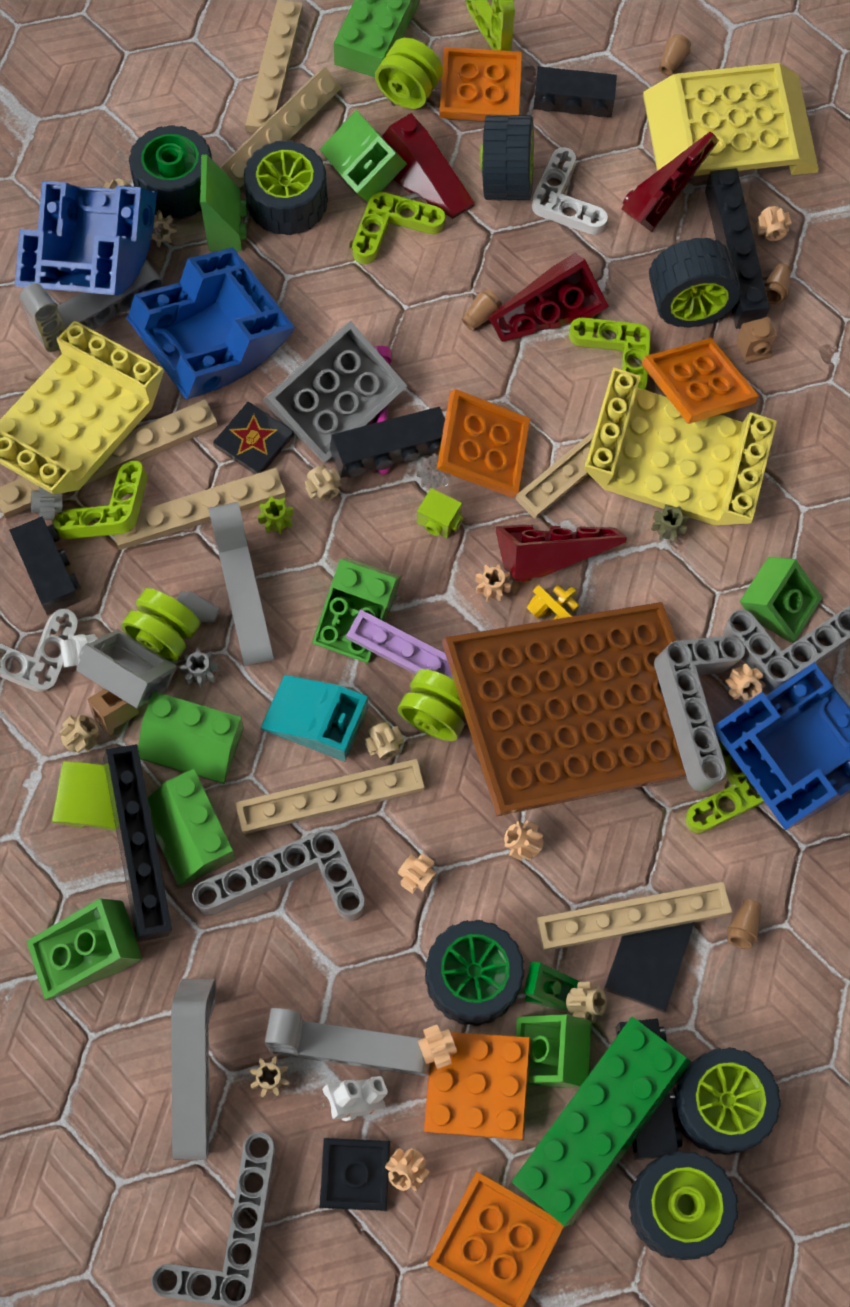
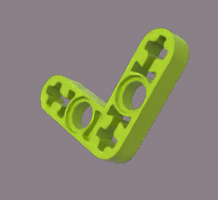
[465,0,515,51]
[352,192,445,264]
[568,318,650,390]
[52,461,148,539]
[685,735,764,834]

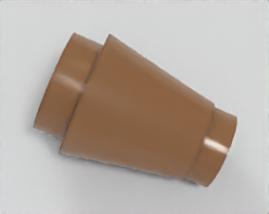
[658,34,691,76]
[764,264,791,305]
[461,289,502,331]
[727,899,762,949]

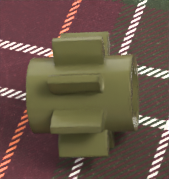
[651,504,689,542]

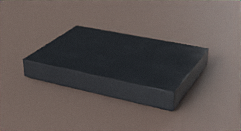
[604,922,695,1013]

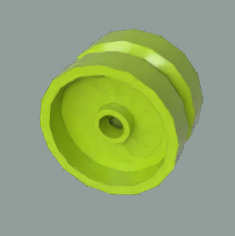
[375,37,443,109]
[121,588,200,661]
[397,669,466,742]

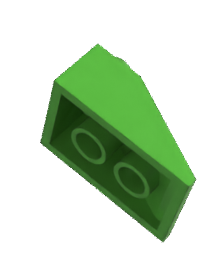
[200,155,247,251]
[26,898,143,1000]

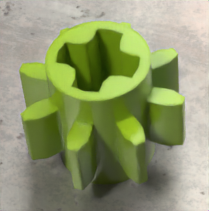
[257,496,294,534]

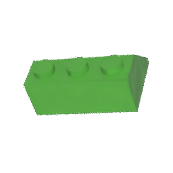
[138,691,244,784]
[148,769,236,887]

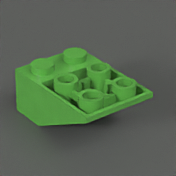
[319,110,407,202]
[312,557,402,663]

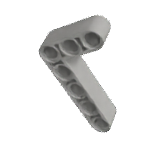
[20,260,163,352]
[208,502,274,667]
[723,605,850,691]
[654,636,745,792]
[192,830,365,921]
[171,979,216,1160]
[265,1008,430,1076]
[151,1132,276,1307]

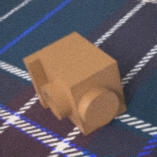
[736,317,777,364]
[87,689,139,736]

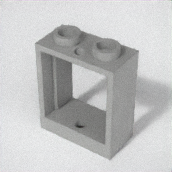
[76,629,177,708]

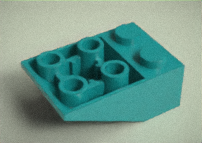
[260,675,368,762]

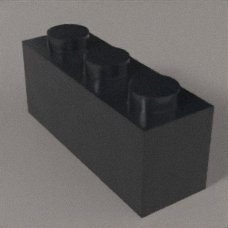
[533,66,617,118]
[9,516,81,616]

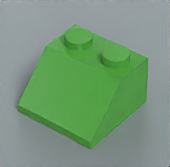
[740,557,823,643]
[515,1014,592,1088]

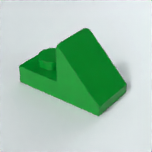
[523,962,580,1012]

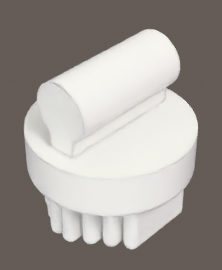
[60,634,98,668]

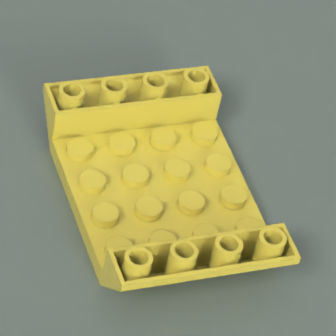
[643,63,819,187]
[0,320,164,495]
[584,367,777,526]

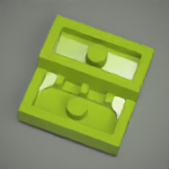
[51,761,116,832]

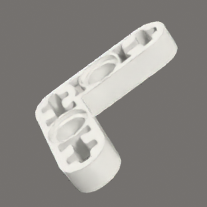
[532,147,608,235]
[0,609,78,692]

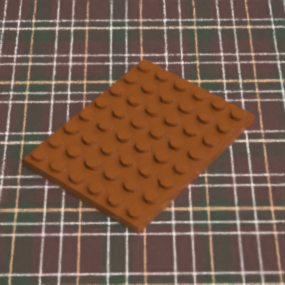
[442,602,707,816]

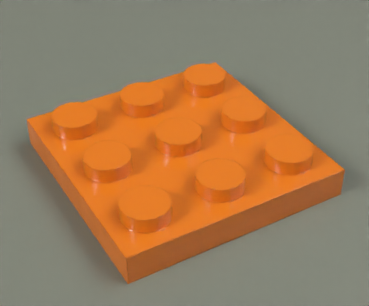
[439,47,522,121]
[641,338,759,424]
[436,389,530,498]
[424,1032,531,1141]
[427,1171,564,1307]

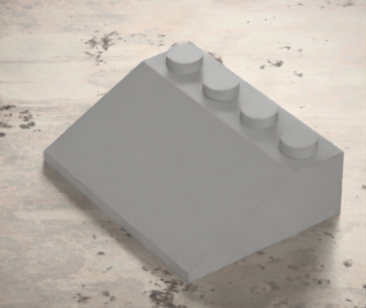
[262,321,407,463]

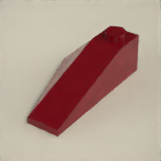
[382,113,475,219]
[621,132,719,232]
[488,253,609,342]
[496,524,627,582]

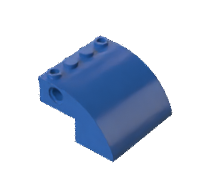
[15,181,157,296]
[126,248,295,400]
[714,662,850,830]

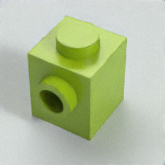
[417,488,464,538]

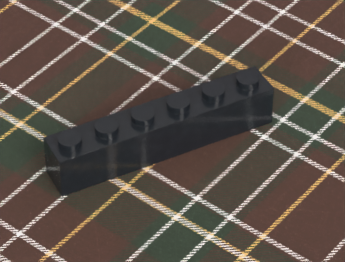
[705,168,770,329]
[103,744,172,942]

